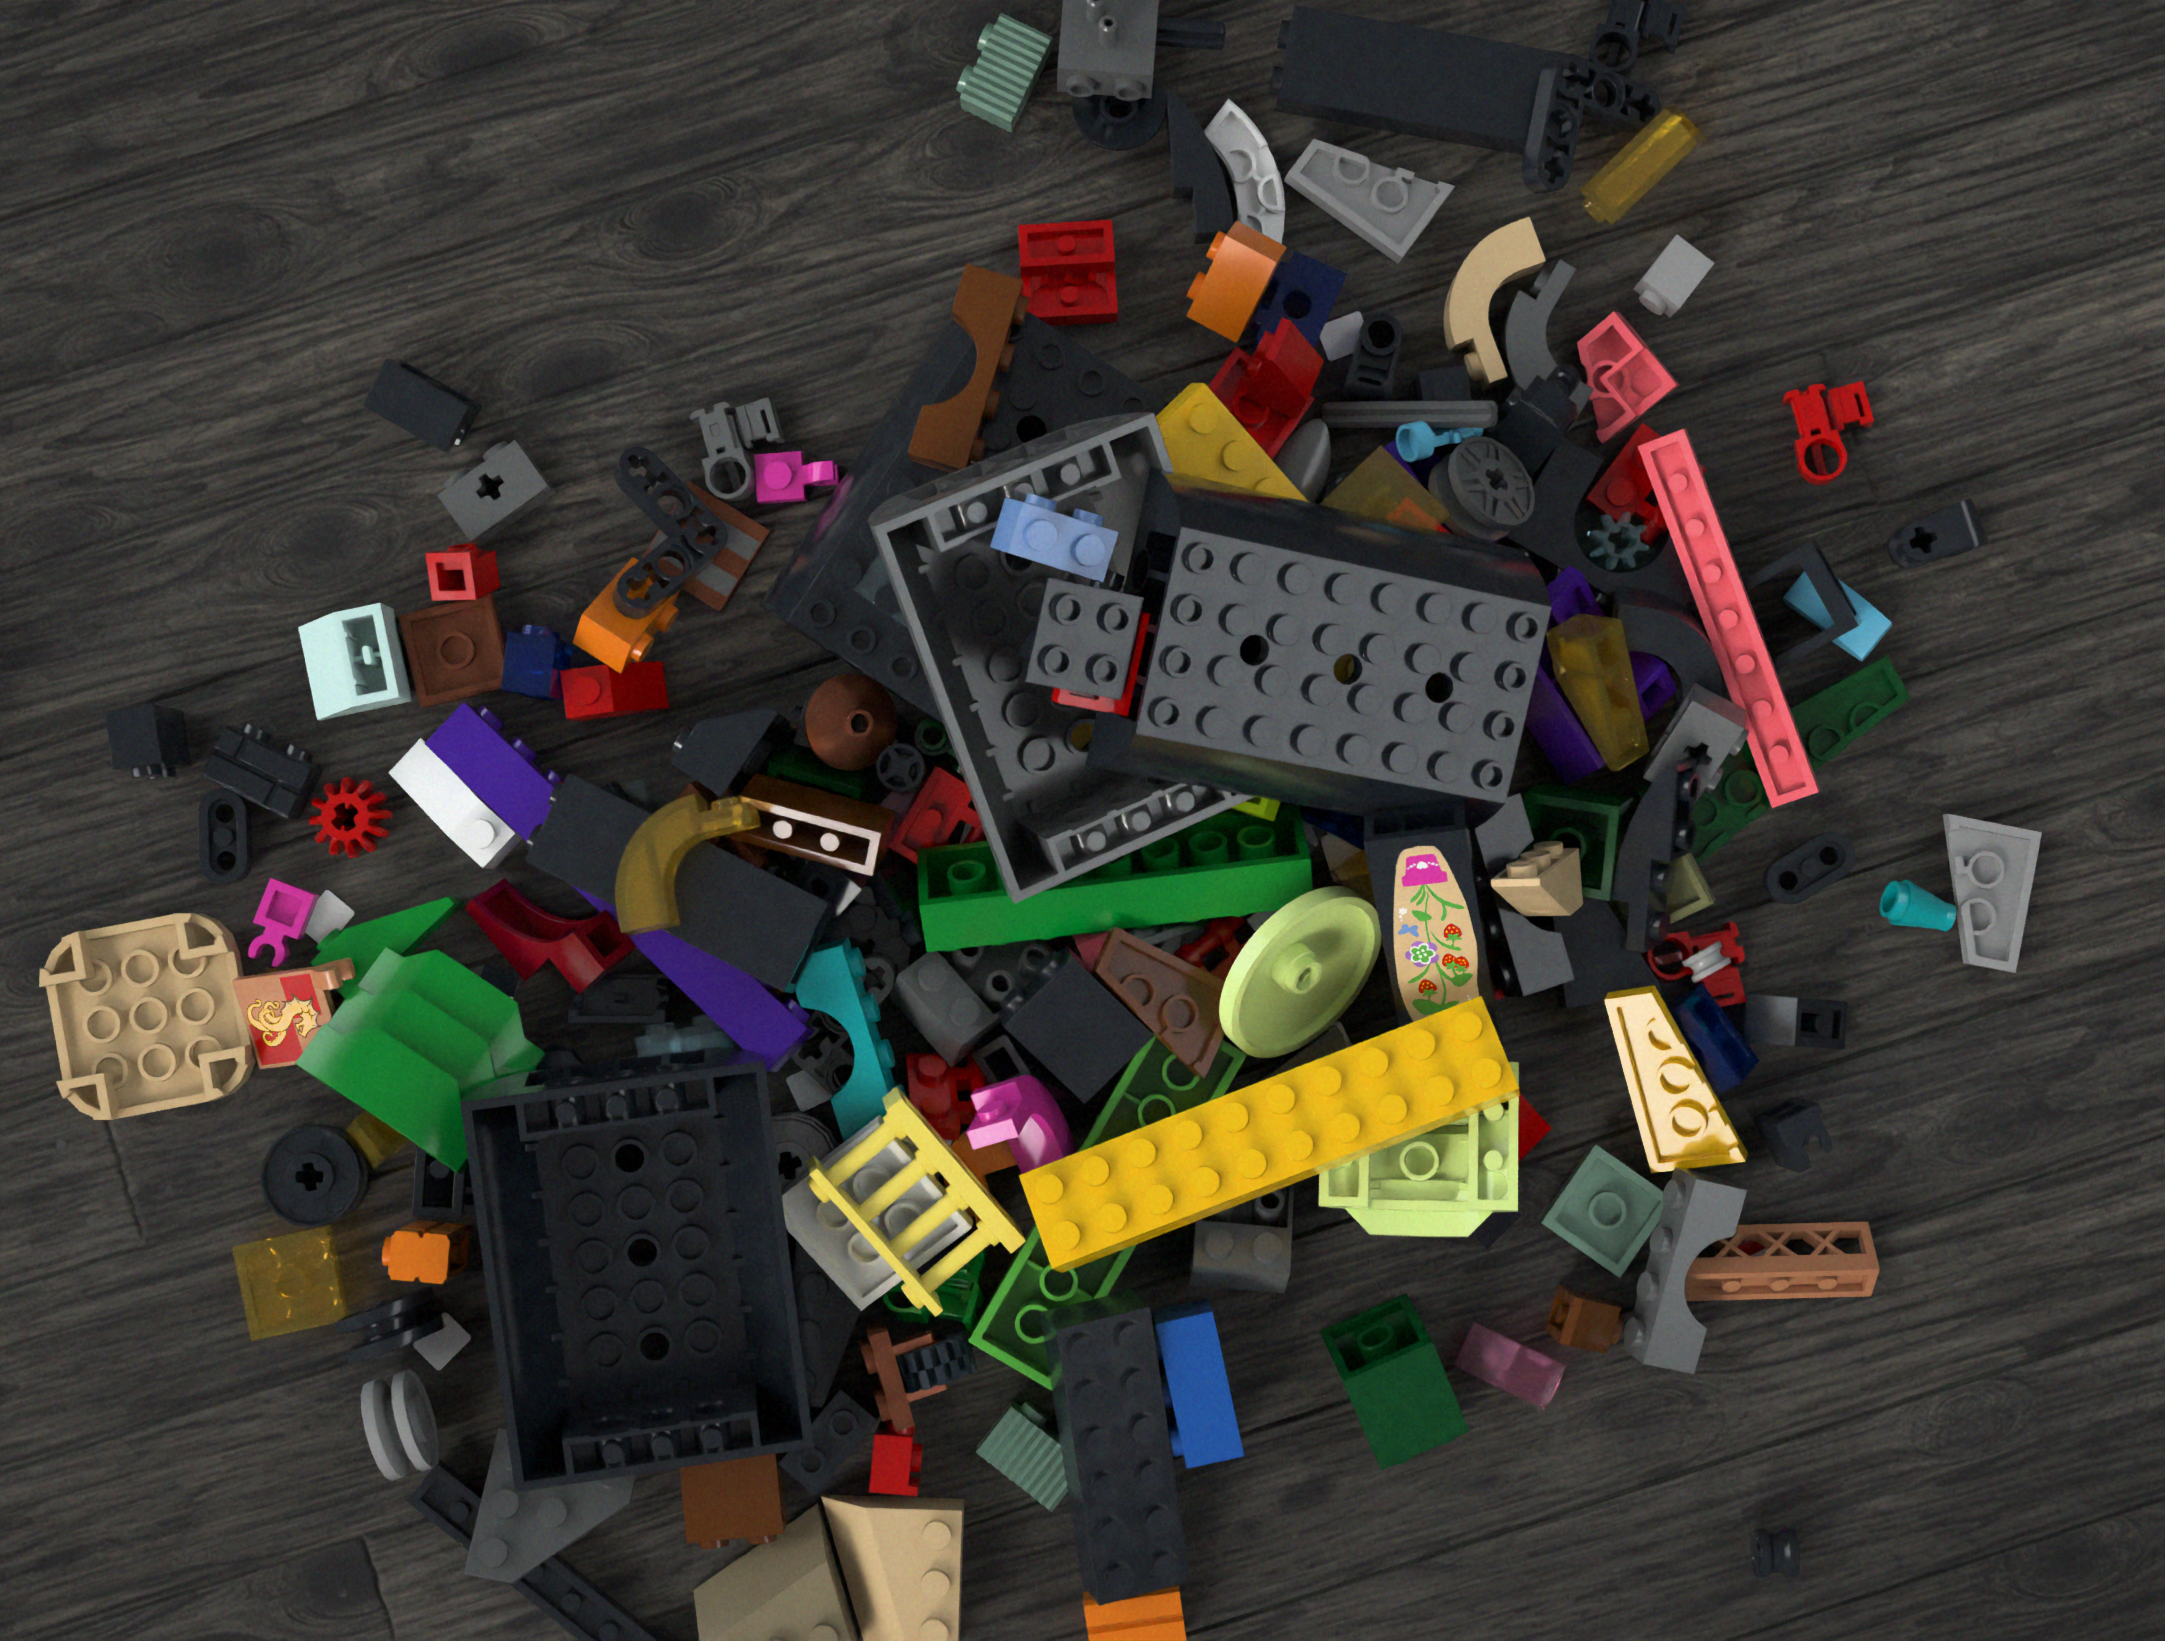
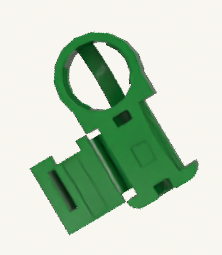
[882,1248,988,1331]

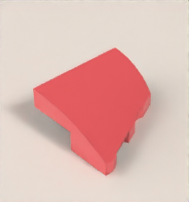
[1577,311,1679,444]

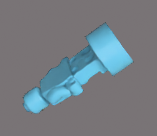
[1396,421,1484,462]

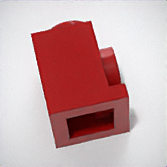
[425,543,500,601]
[869,1420,923,1497]

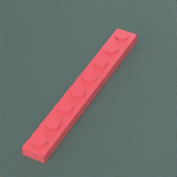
[1638,428,1820,808]

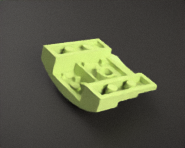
[1319,1062,1519,1237]

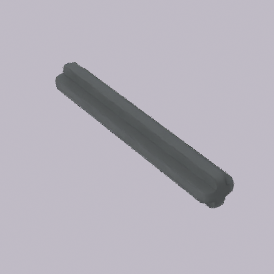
[1322,401,1498,428]

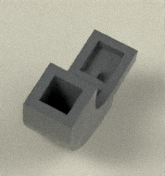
[1499,259,1594,435]

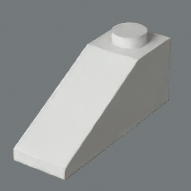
[389,738,523,869]

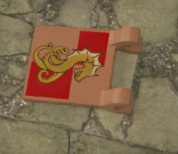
[232,958,357,1069]

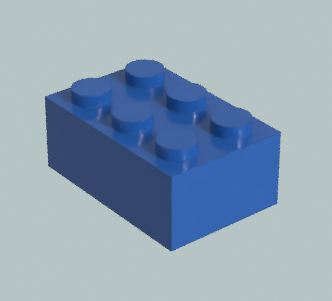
[1152,1298,1244,1469]

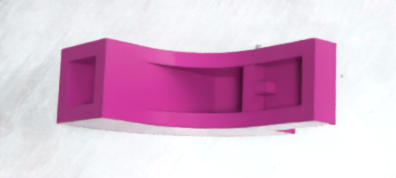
[966,1075,1078,1174]

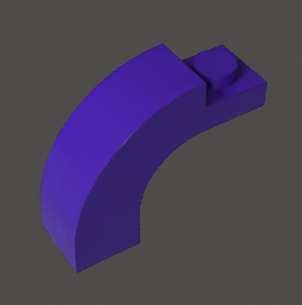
[1546,565,1677,723]

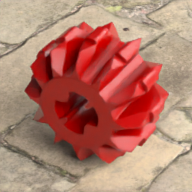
[308,777,393,858]

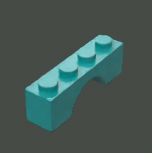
[795,937,907,1142]

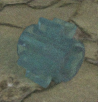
[1587,511,1649,570]

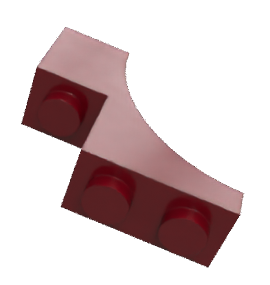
[464,878,637,994]

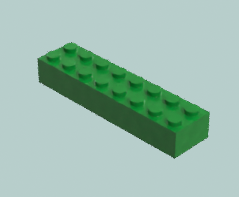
[917,804,1313,952]

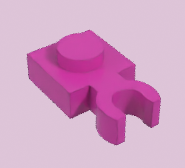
[248,878,320,968]

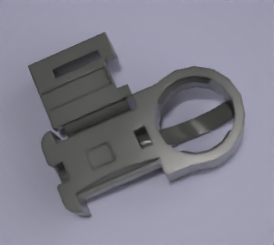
[690,397,785,503]

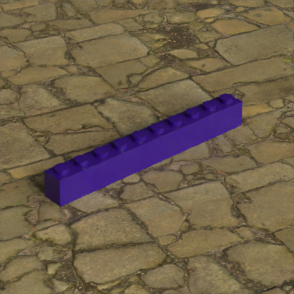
[424,702,815,1073]

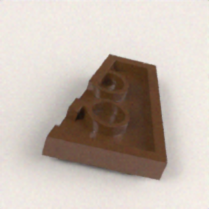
[1091,927,1225,1079]

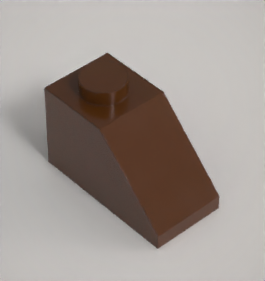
[1544,1284,1624,1354]

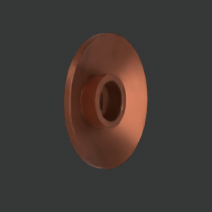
[804,674,897,771]

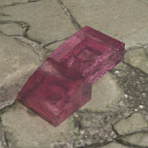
[1454,1322,1567,1409]

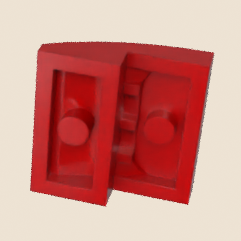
[1018,220,1118,326]

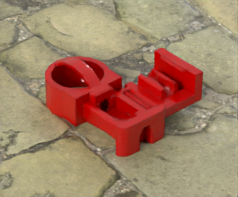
[1782,381,1874,485]
[1641,922,1747,1013]

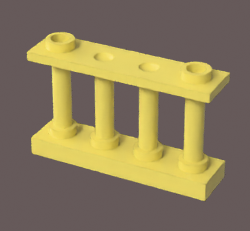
[807,1086,1026,1317]

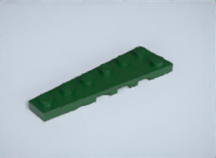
[1634,656,1910,865]

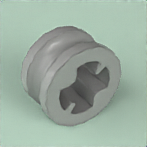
[1682,941,1732,983]

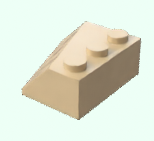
[821,1494,964,1641]

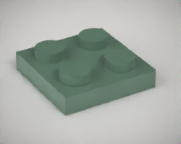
[1538,1143,1664,1278]

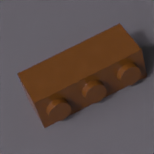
[732,773,895,876]

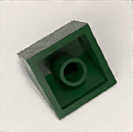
[1518,782,1633,901]

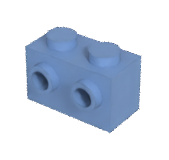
[990,493,1119,582]

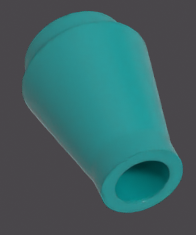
[1879,879,1957,932]

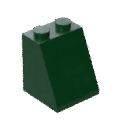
[1319,1293,1470,1471]

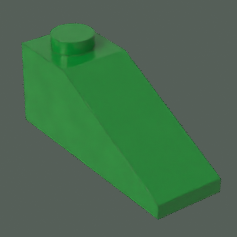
[310,897,464,999]

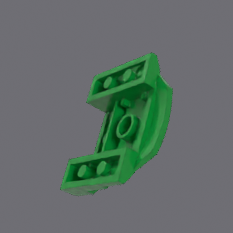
[295,947,546,1175]

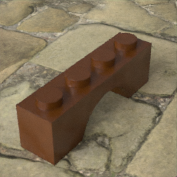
[908,263,1030,473]

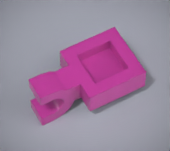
[754,451,839,504]

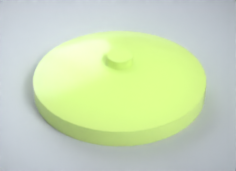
[1219,886,1382,1058]

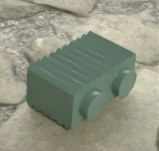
[956,13,1053,132]
[976,1400,1068,1512]

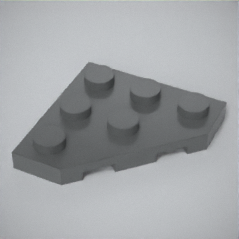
[464,1428,637,1584]

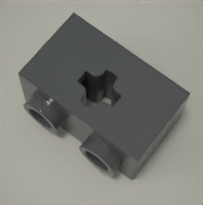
[437,440,557,547]
[1643,683,1749,805]

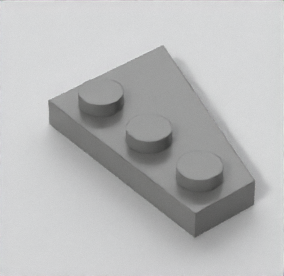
[1284,139,1455,264]
[1943,814,2042,973]

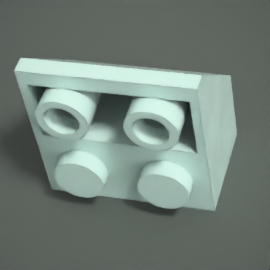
[298,603,412,721]

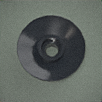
[1071,76,1166,151]

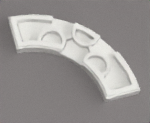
[1204,99,1285,244]

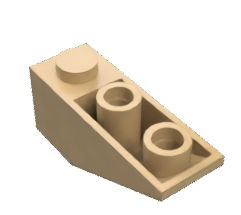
[1491,841,1583,916]

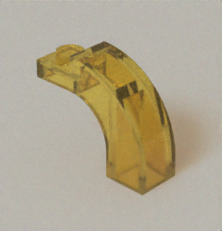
[615,794,761,936]

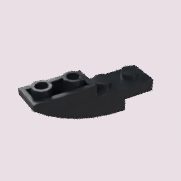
[1612,757,1700,953]

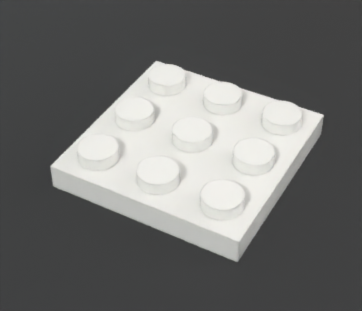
[781,1115,973,1311]

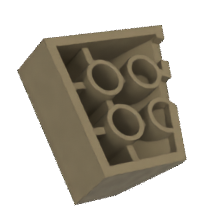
[693,1502,859,1641]

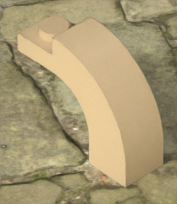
[1443,217,1546,391]

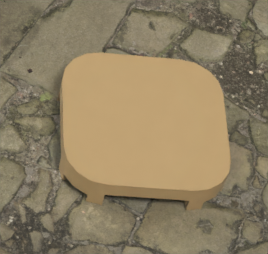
[39,913,256,1120]

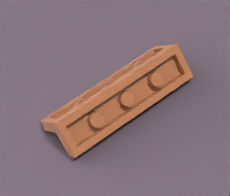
[1685,1222,1880,1301]

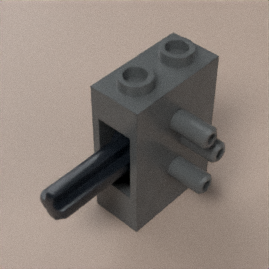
[1057,0,1226,101]

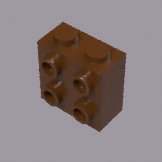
[679,1453,788,1549]

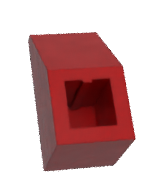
[1244,317,1324,419]

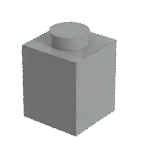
[1633,234,1714,317]

